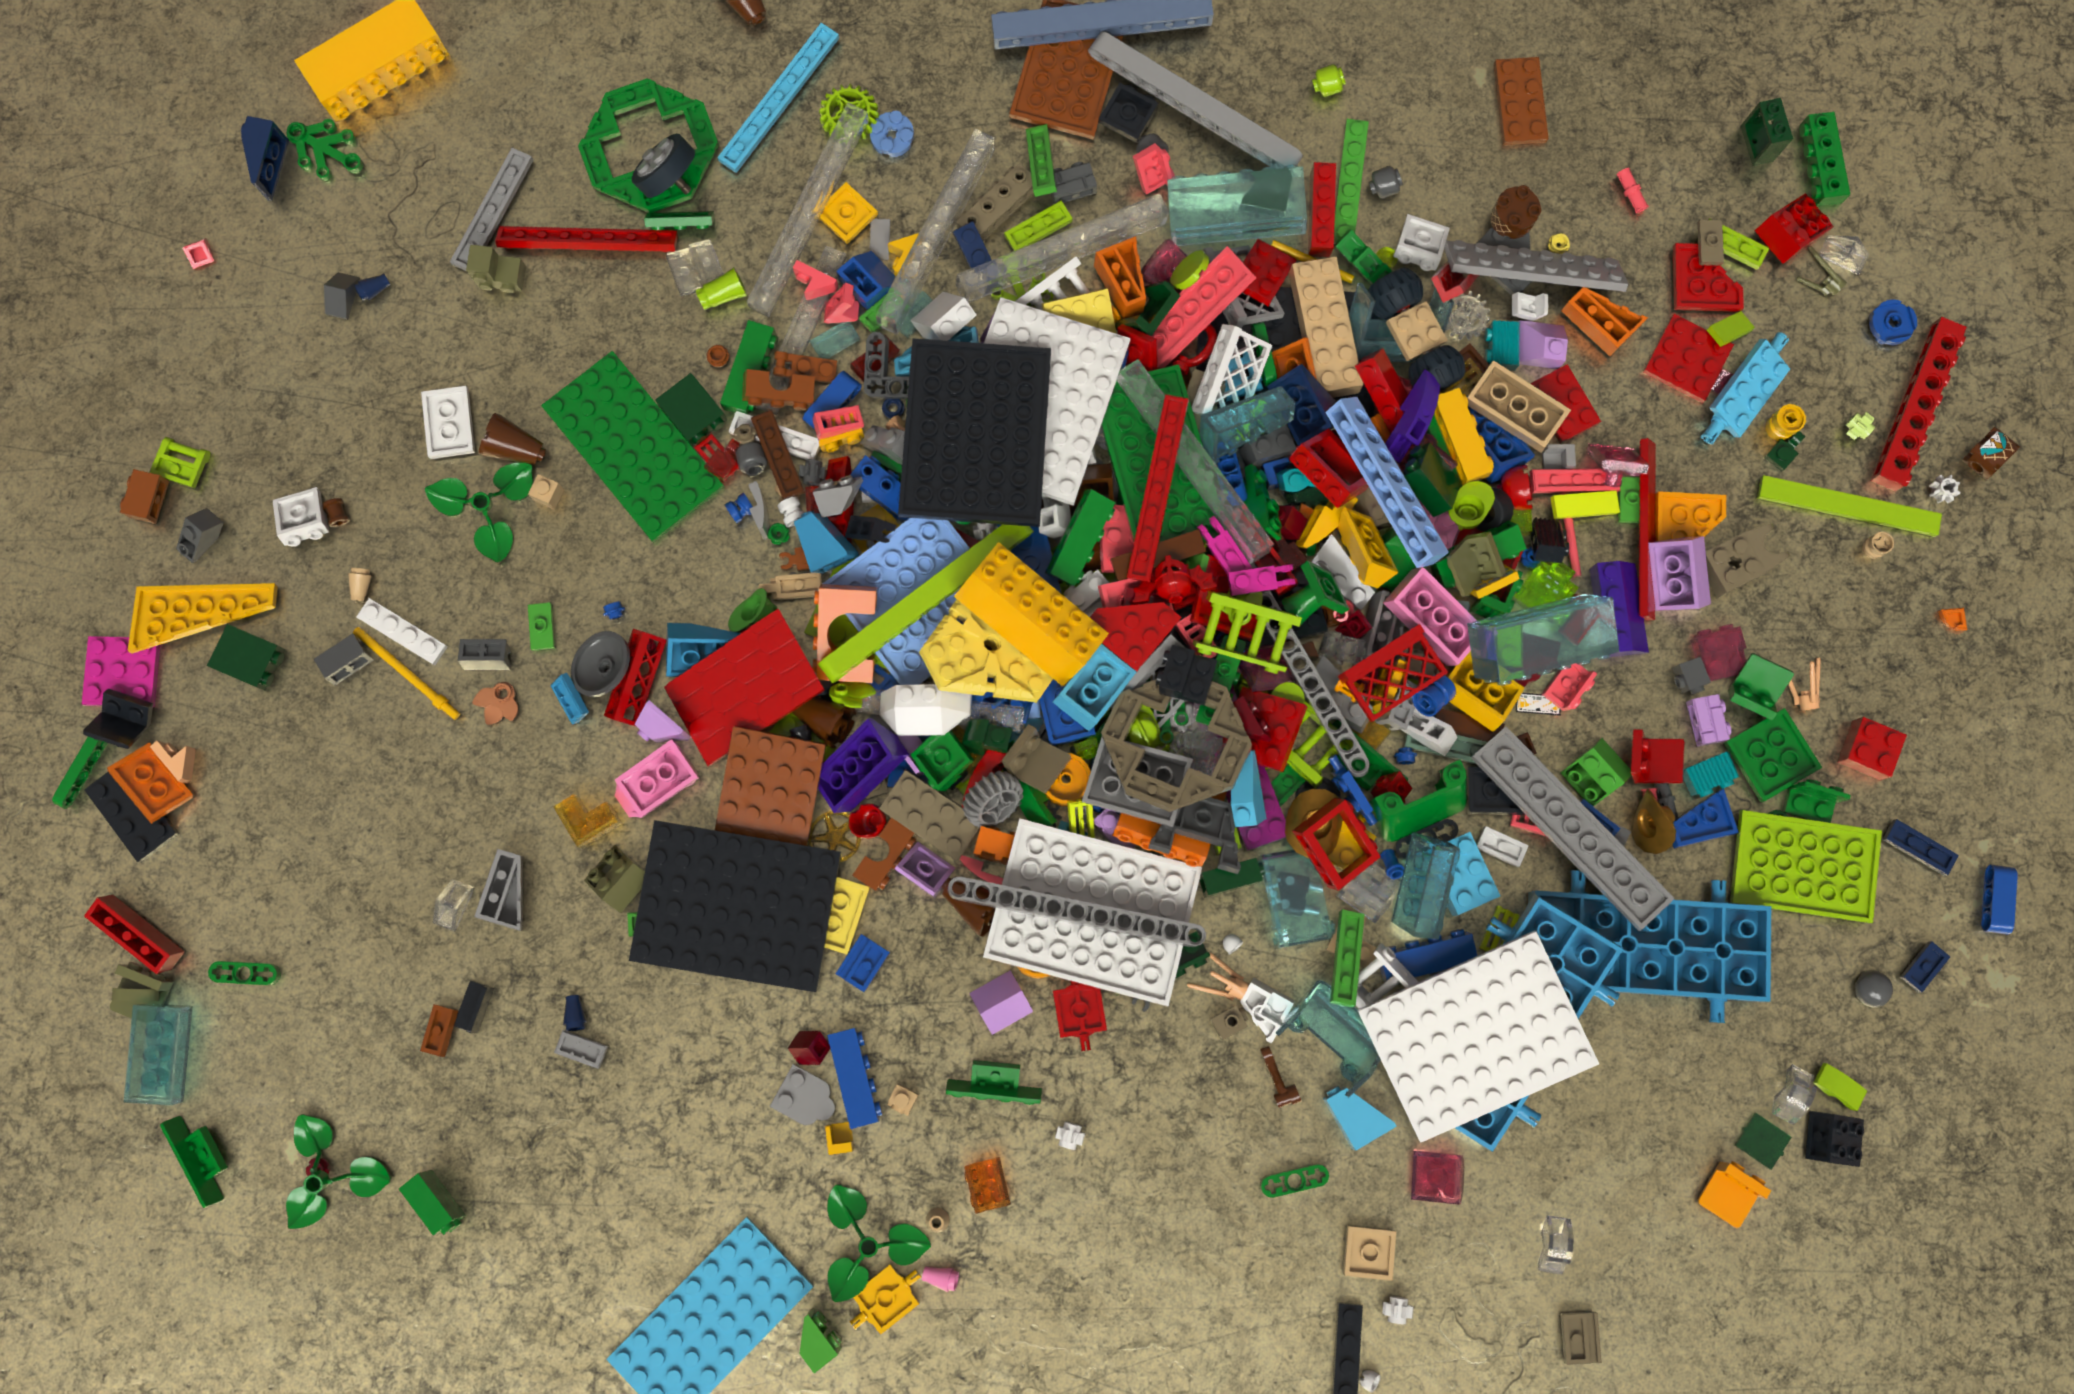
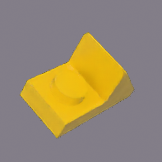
[888,233,922,281]

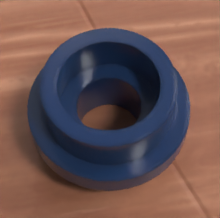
[882,399,905,419]

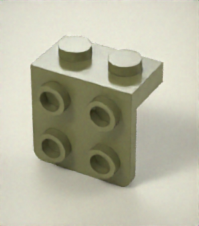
[1447,532,1506,597]
[110,962,174,1025]

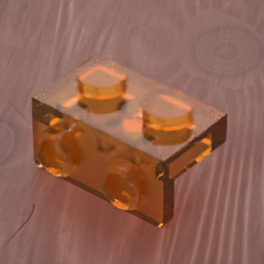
[965,1157,1011,1214]

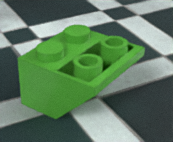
[1561,738,1632,806]
[799,1308,842,1374]

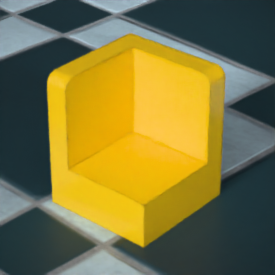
[825,1122,854,1155]

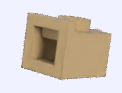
[887,1083,919,1116]

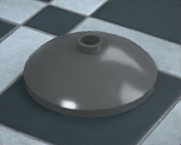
[571,631,630,697]

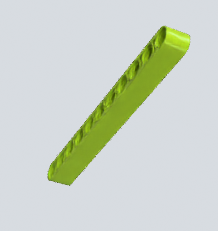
[818,524,1034,683]

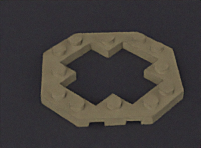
[1101,680,1252,812]

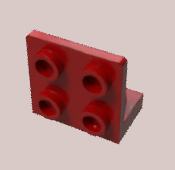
[1631,729,1685,783]

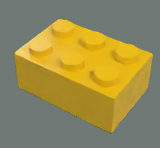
[1446,651,1525,732]

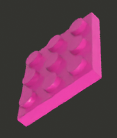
[81,636,161,707]

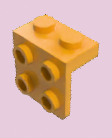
[1698,1161,1771,1228]

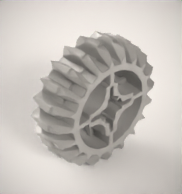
[962,771,1024,828]

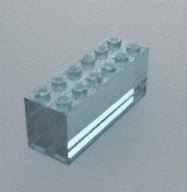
[1167,165,1307,246]
[1467,594,1619,685]

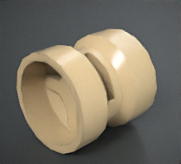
[1862,532,1895,559]

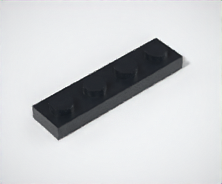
[1332,1302,1363,1394]

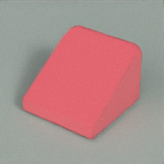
[183,238,215,269]

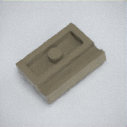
[1560,1312,1602,1365]

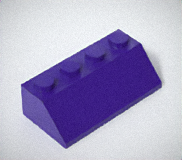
[1589,561,1649,658]
[818,718,909,813]

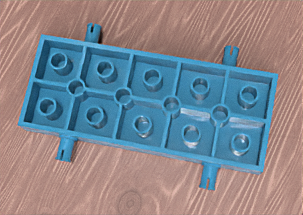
[1528,870,1771,1023]
[1455,894,1623,1152]

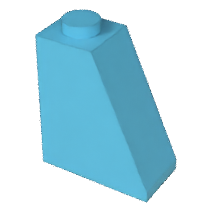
[1323,1086,1397,1151]

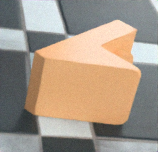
[150,741,196,784]

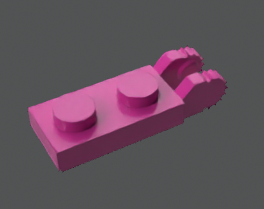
[1197,516,1253,574]
[1227,564,1296,596]

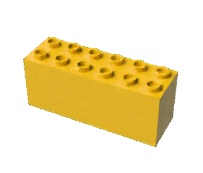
[294,0,449,122]
[954,542,1109,686]

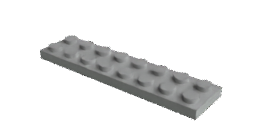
[1444,240,1628,292]

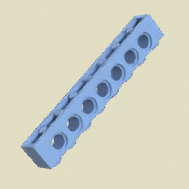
[1326,397,1449,568]

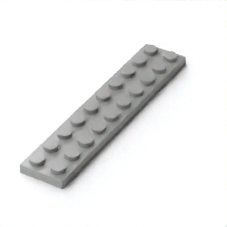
[1471,726,1675,931]

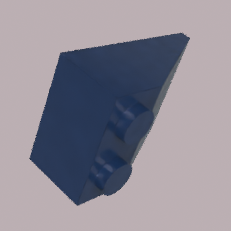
[241,116,289,201]
[1267,364,1336,446]

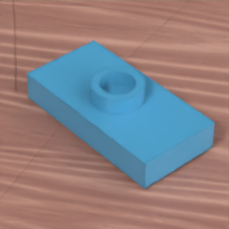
[550,673,589,725]

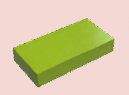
[1707,311,1755,347]

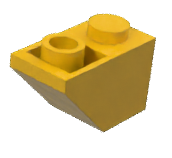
[819,413,864,453]

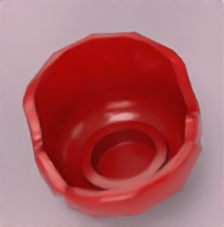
[848,803,886,839]

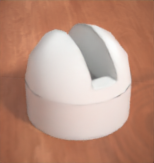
[1223,934,1243,955]
[1359,1370,1381,1393]

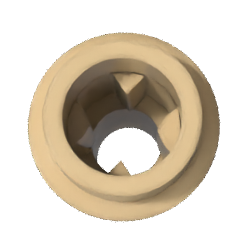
[348,568,372,601]
[926,1208,950,1233]

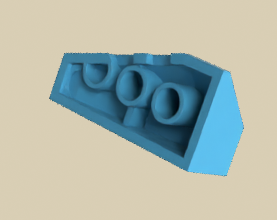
[666,623,741,677]

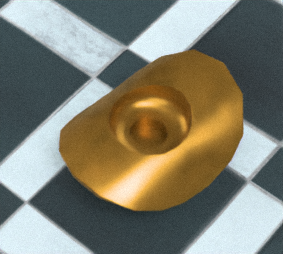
[1285,789,1343,858]
[1632,789,1676,854]

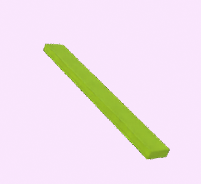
[1757,475,1942,537]

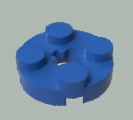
[1869,300,1917,345]

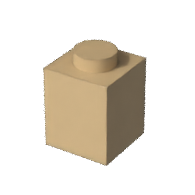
[528,474,564,510]

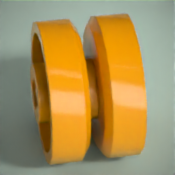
[1045,753,1091,807]

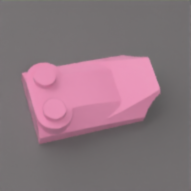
[614,739,700,818]

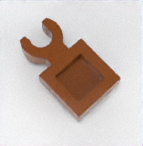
[779,547,810,572]

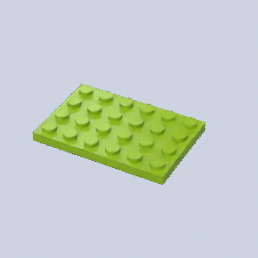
[1730,810,1882,923]

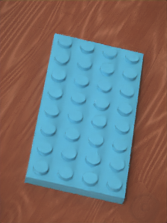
[606,1216,814,1394]

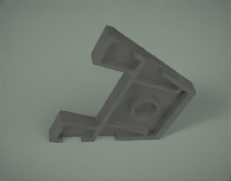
[1148,797,1241,874]

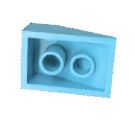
[1053,644,1136,731]

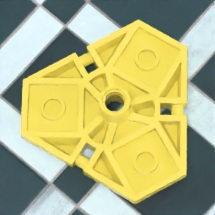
[919,599,1053,703]

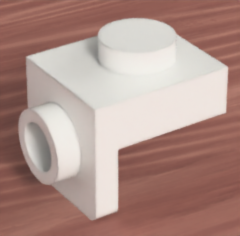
[1512,292,1548,321]

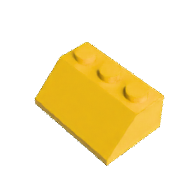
[1338,507,1398,588]

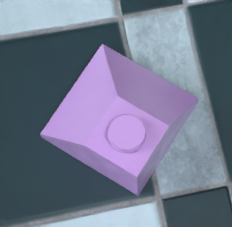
[1519,320,1568,369]
[634,700,691,743]

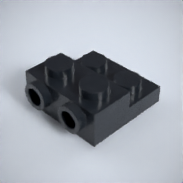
[1098,83,1158,143]
[1156,645,1218,706]

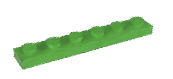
[1334,119,1369,244]

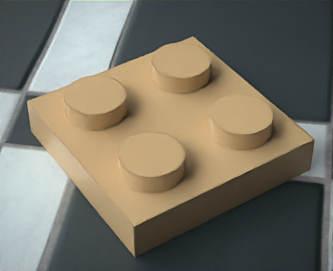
[1343,1225,1396,1281]

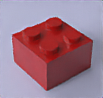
[1837,717,1907,780]

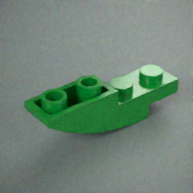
[1243,463,1282,541]

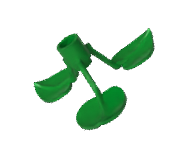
[425,462,533,563]
[286,1114,391,1229]
[827,1185,931,1302]

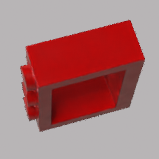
[1289,429,1369,509]
[1292,798,1381,891]

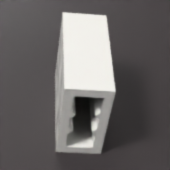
[910,292,976,341]

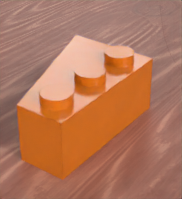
[1094,236,1146,319]
[974,826,1015,865]

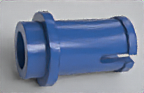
[1380,849,1404,880]

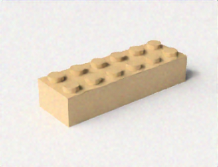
[1289,256,1363,398]

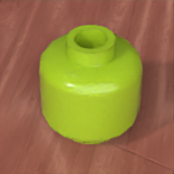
[1312,64,1346,97]

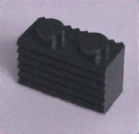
[1529,517,1569,563]

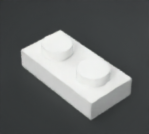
[1476,826,1529,867]

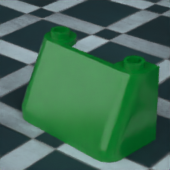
[1369,760,1467,842]

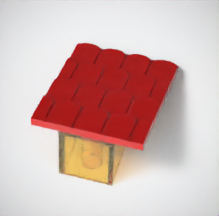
[664,609,824,767]

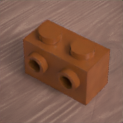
[120,469,169,524]

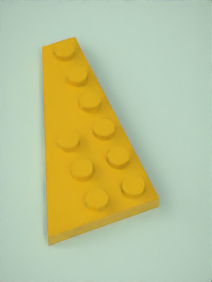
[128,583,278,654]

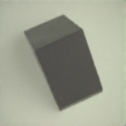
[324,272,360,320]

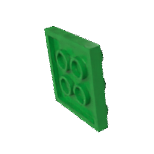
[1724,708,1822,803]

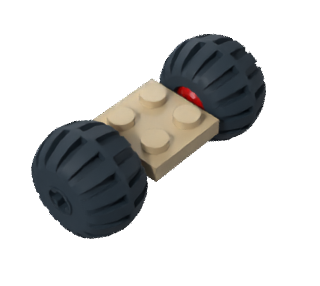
[1367,268,1465,392]

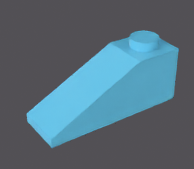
[1231,750,1267,827]

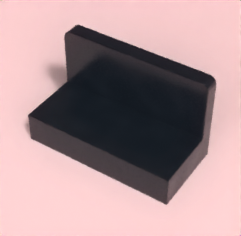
[454,981,494,1034]

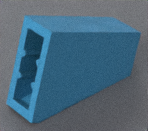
[794,511,859,574]

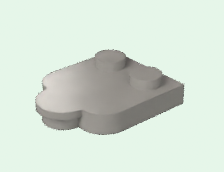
[770,1064,835,1125]

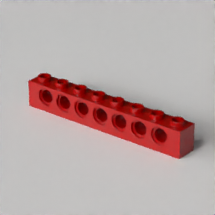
[1870,316,1967,492]

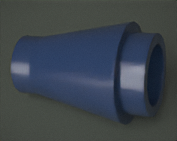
[354,273,391,301]
[563,995,587,1031]

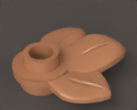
[472,682,518,725]

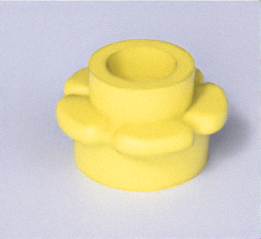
[1548,233,1570,254]

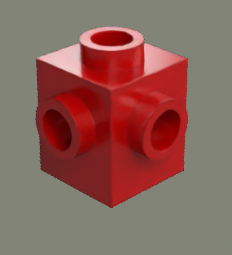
[1370,771,1413,803]

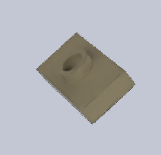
[1697,220,1724,265]

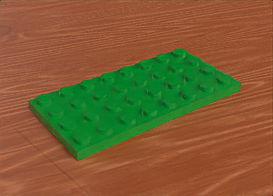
[541,351,725,543]
[1101,364,1228,543]

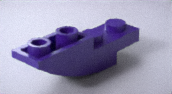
[1385,369,1440,463]

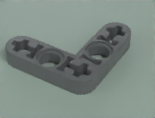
[864,332,909,399]

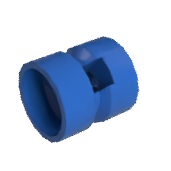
[1412,674,1456,717]

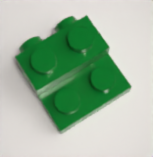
[911,730,974,791]

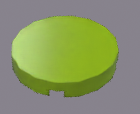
[1170,250,1209,290]

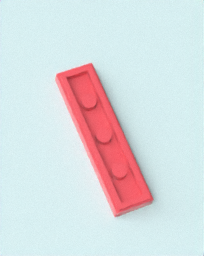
[1529,468,1620,493]

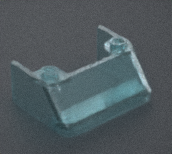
[1349,283,1454,362]
[1276,980,1381,1098]

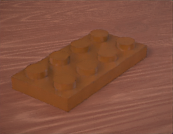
[1494,57,1549,145]

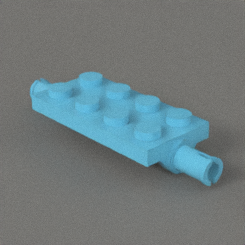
[1701,332,1790,445]

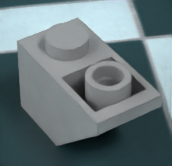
[813,476,863,517]

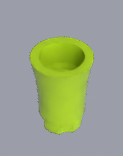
[695,267,748,310]

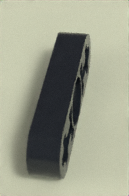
[1393,819,1459,860]

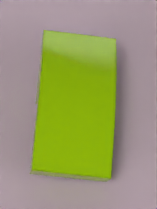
[1813,1063,1867,1111]

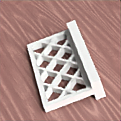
[1192,324,1272,431]

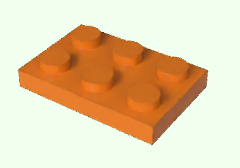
[107,742,193,824]

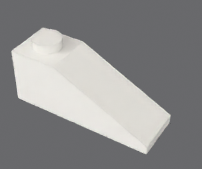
[1401,708,1458,756]

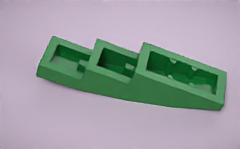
[1334,229,1393,285]
[1003,740,1057,827]

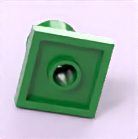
[1282,561,1350,625]

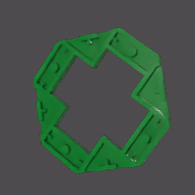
[578,78,719,213]

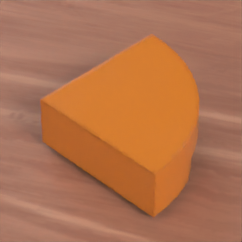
[1938,608,1967,632]

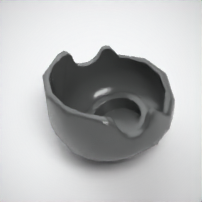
[1855,970,1893,1008]

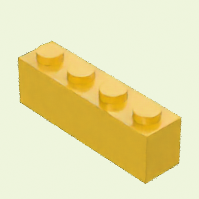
[1434,388,1494,486]

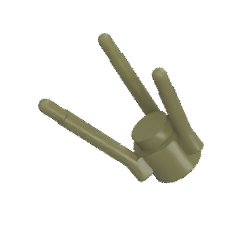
[1796,246,1847,296]

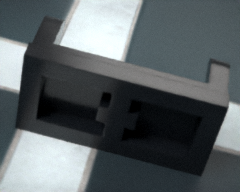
[845,515,896,543]

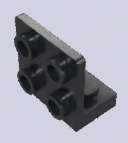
[83,688,153,749]
[1805,1111,1864,1167]

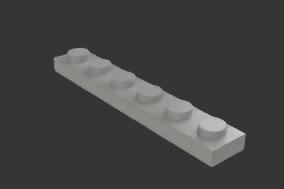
[450,148,533,271]

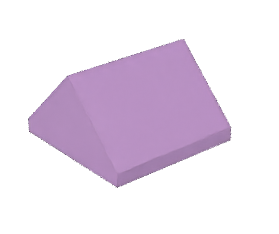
[895,842,955,898]
[969,970,1033,1035]

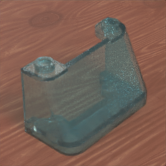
[1257,850,1335,950]

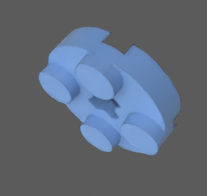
[870,111,914,157]

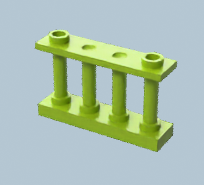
[1193,591,1302,674]
[1287,701,1354,789]

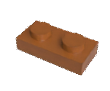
[420,1004,458,1057]

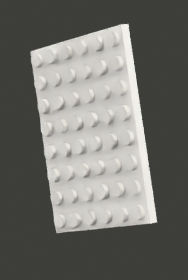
[984,297,1131,506]
[983,818,1202,1006]
[1358,930,1599,1143]

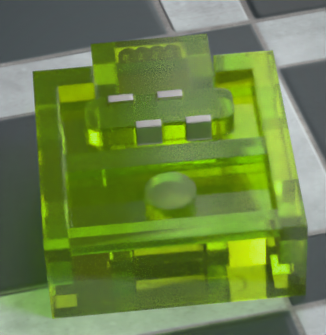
[1512,561,1579,625]

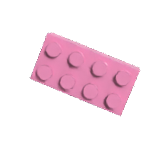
[1383,567,1487,666]

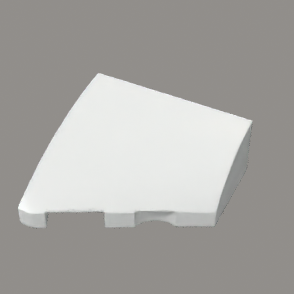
[1240,978,1295,1044]

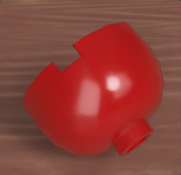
[1497,464,1533,511]

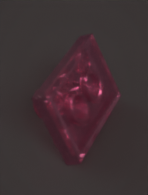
[1587,443,1649,487]

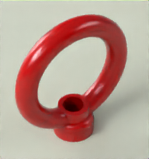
[1171,324,1217,376]

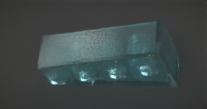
[1200,386,1295,466]

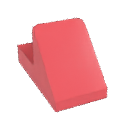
[793,260,839,300]
[824,283,859,324]

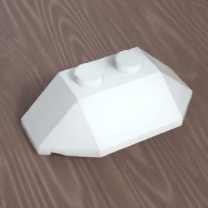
[879,684,972,736]

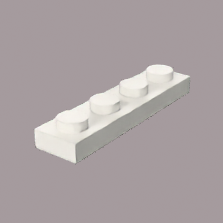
[729,411,820,460]
[356,598,448,665]

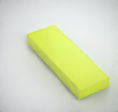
[1550,490,1620,519]

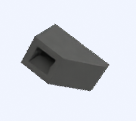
[176,508,223,563]

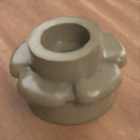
[734,424,756,445]

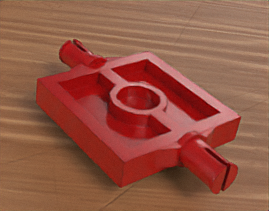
[1053,981,1107,1051]

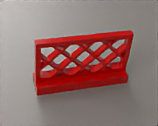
[1337,624,1448,722]

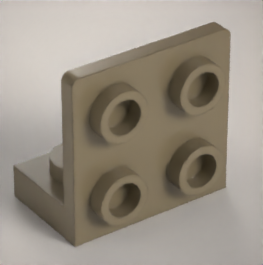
[1002,724,1071,793]

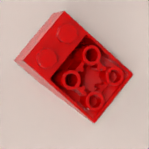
[1754,193,1834,264]

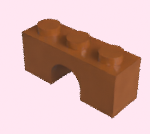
[742,369,815,410]
[852,817,917,892]

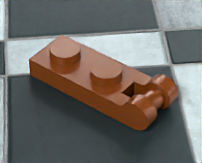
[773,351,837,384]

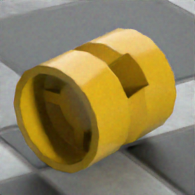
[1765,404,1806,441]

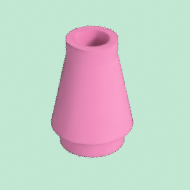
[922,1266,959,1292]

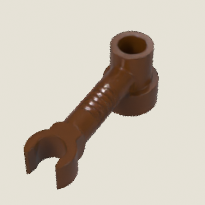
[1260,1046,1302,1108]

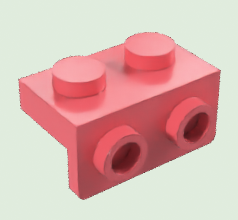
[1132,143,1175,195]
[1542,658,1597,711]

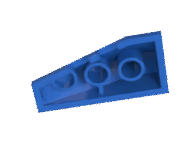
[1466,395,1535,484]

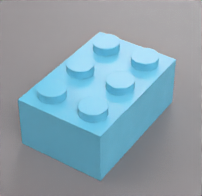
[1423,832,1500,917]

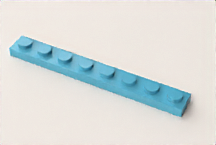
[717,23,839,173]

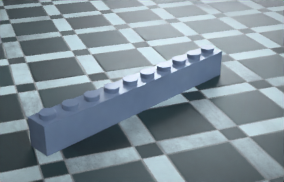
[991,0,1214,49]

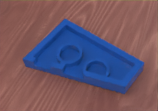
[1673,788,1739,849]

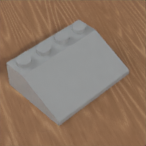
[1082,737,1195,827]

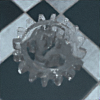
[1440,291,1491,340]

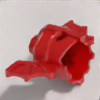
[1133,555,1217,605]

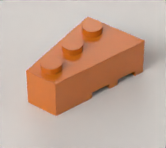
[1561,287,1648,356]

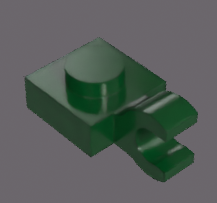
[1764,431,1806,472]

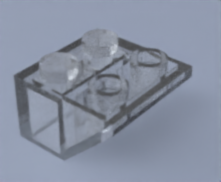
[1337,861,1402,923]

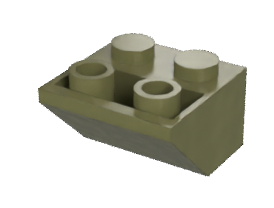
[584,845,645,913]

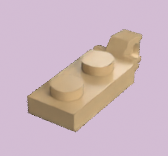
[759,573,822,600]

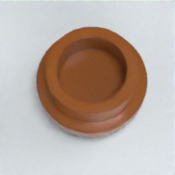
[707,345,729,367]

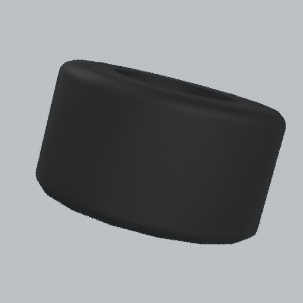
[1476,488,1514,531]

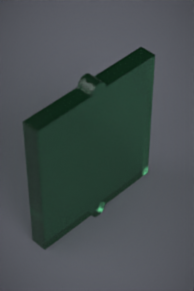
[1734,1113,1792,1170]

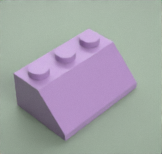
[1648,536,1711,611]

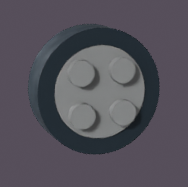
[631,133,695,198]

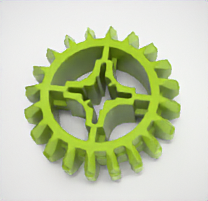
[819,84,879,144]

